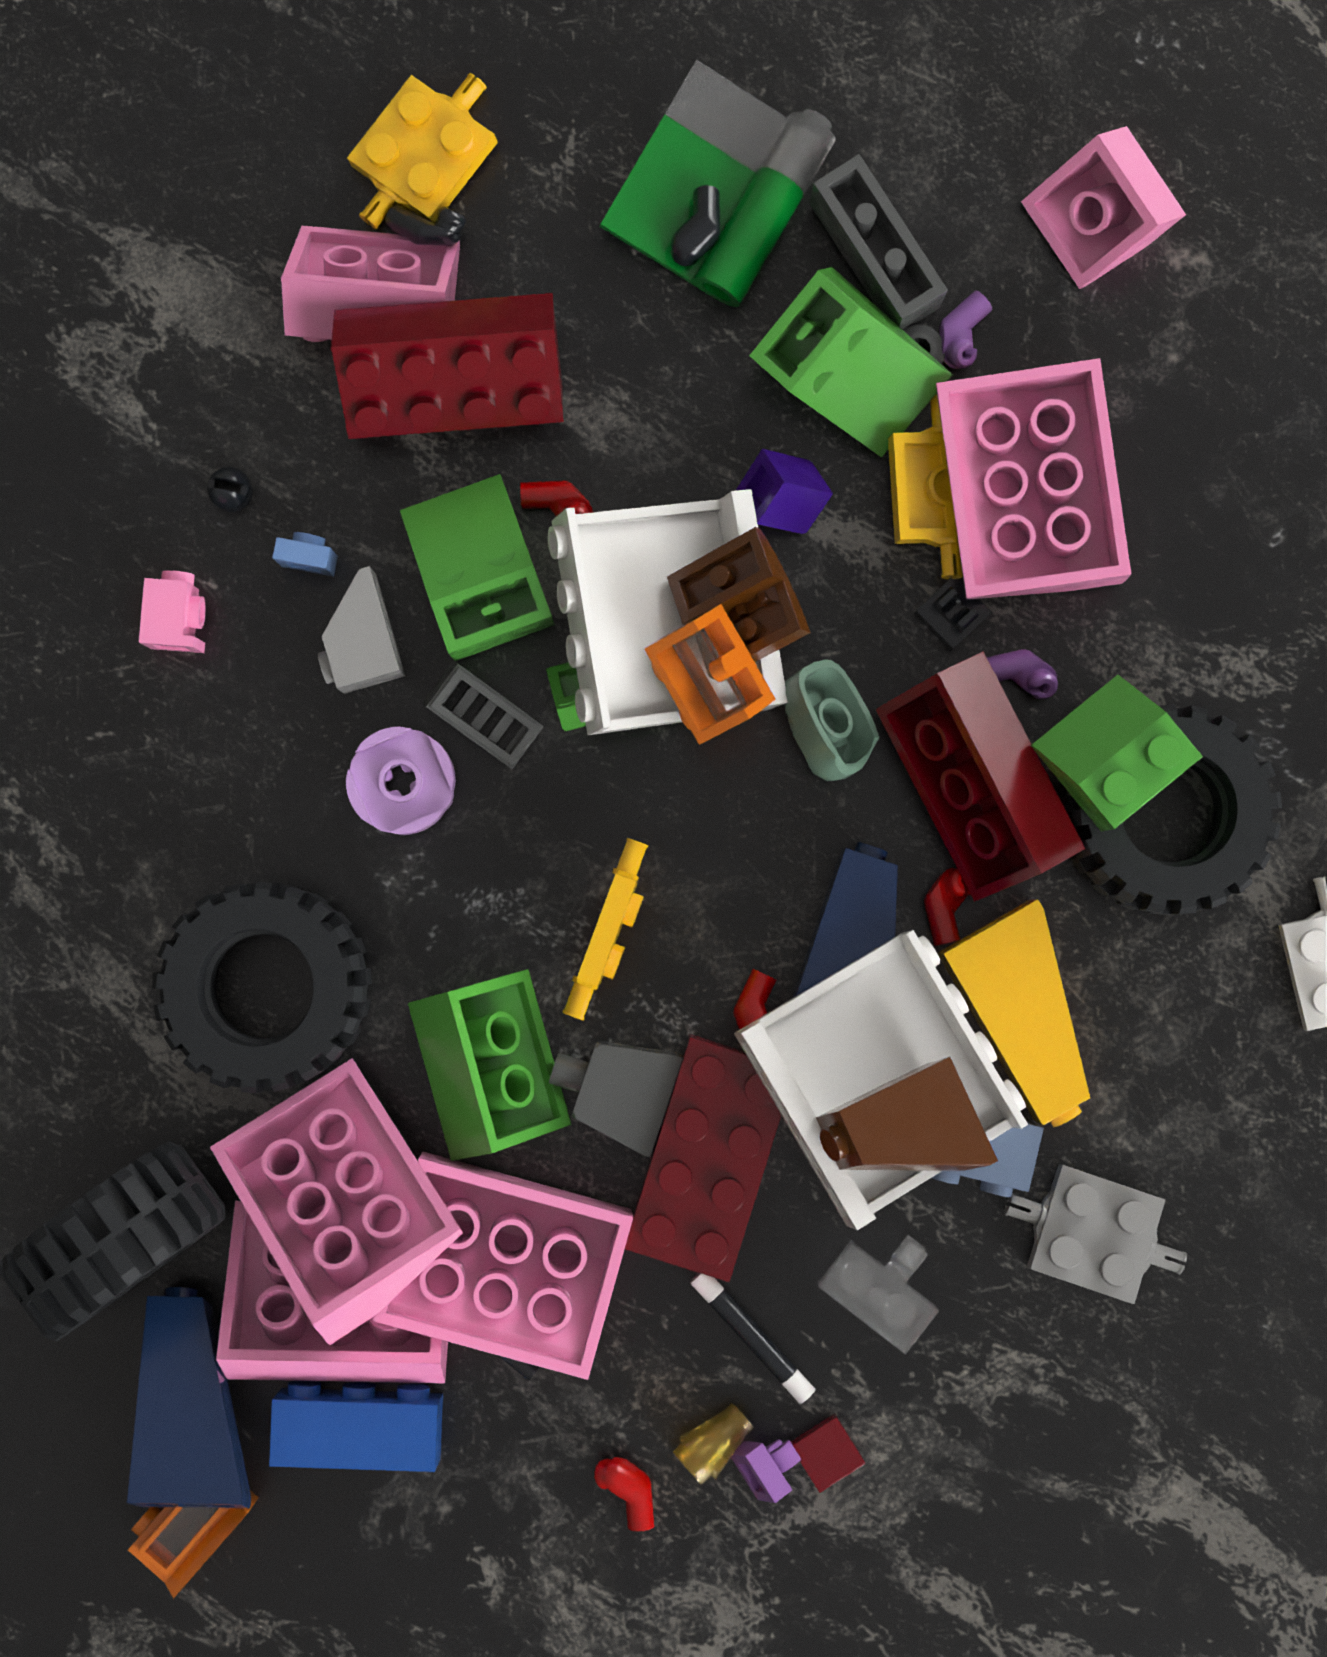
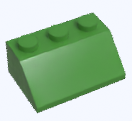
[408,969,571,1161]

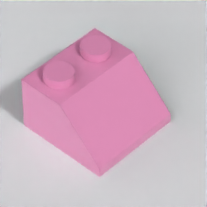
[1021,126,1186,289]

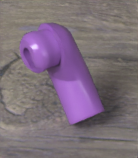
[986,649,1058,699]

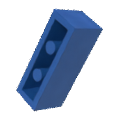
[269,1381,443,1472]

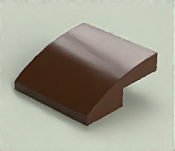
[667,527,811,678]

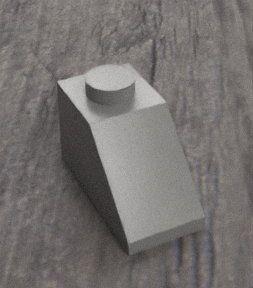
[318,566,406,694]

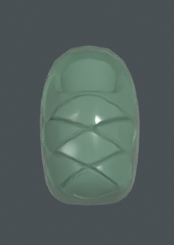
[784,659,879,781]

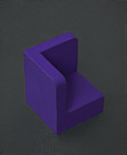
[735,449,833,534]

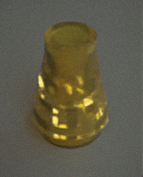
[672,1403,754,1485]

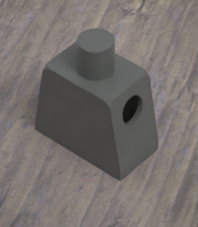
[549,1041,683,1157]

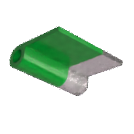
[599,60,836,307]

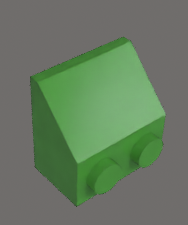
[1030,675,1203,832]

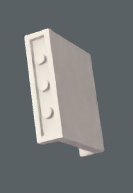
[548,489,788,735]
[734,930,1028,1230]

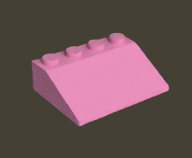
[936,358,1131,599]
[210,1058,463,1345]
[372,1152,633,1380]
[216,1201,448,1383]

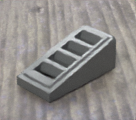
[423,660,544,769]

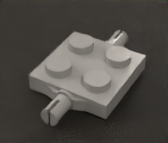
[1004,1164,1187,1304]

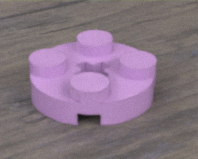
[346,726,456,835]

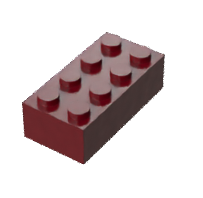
[331,293,564,439]
[875,652,1085,902]
[625,1034,782,1282]

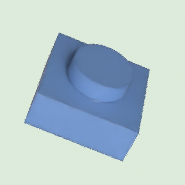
[273,532,338,577]

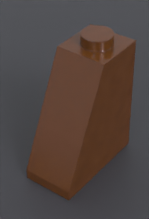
[816,1057,998,1171]

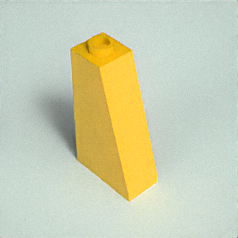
[937,899,1090,1127]

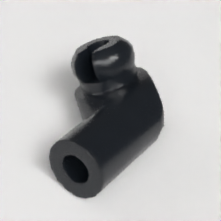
[671,185,720,267]
[385,205,466,246]

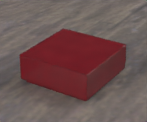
[791,1413,866,1493]

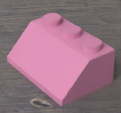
[281,226,460,342]

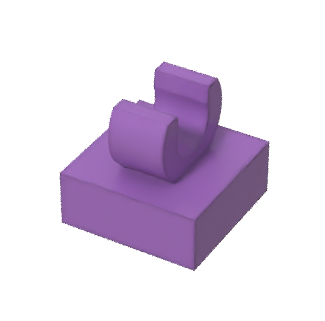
[728,1439,801,1503]

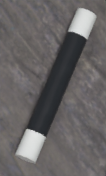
[690,1273,815,1404]

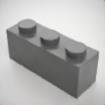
[809,154,948,330]

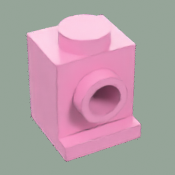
[139,571,206,653]

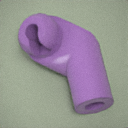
[939,290,993,369]

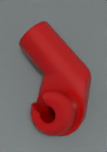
[520,480,593,517]
[924,868,971,946]
[733,969,777,1030]
[594,1457,654,1531]

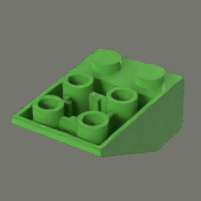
[749,267,953,457]
[400,474,555,661]

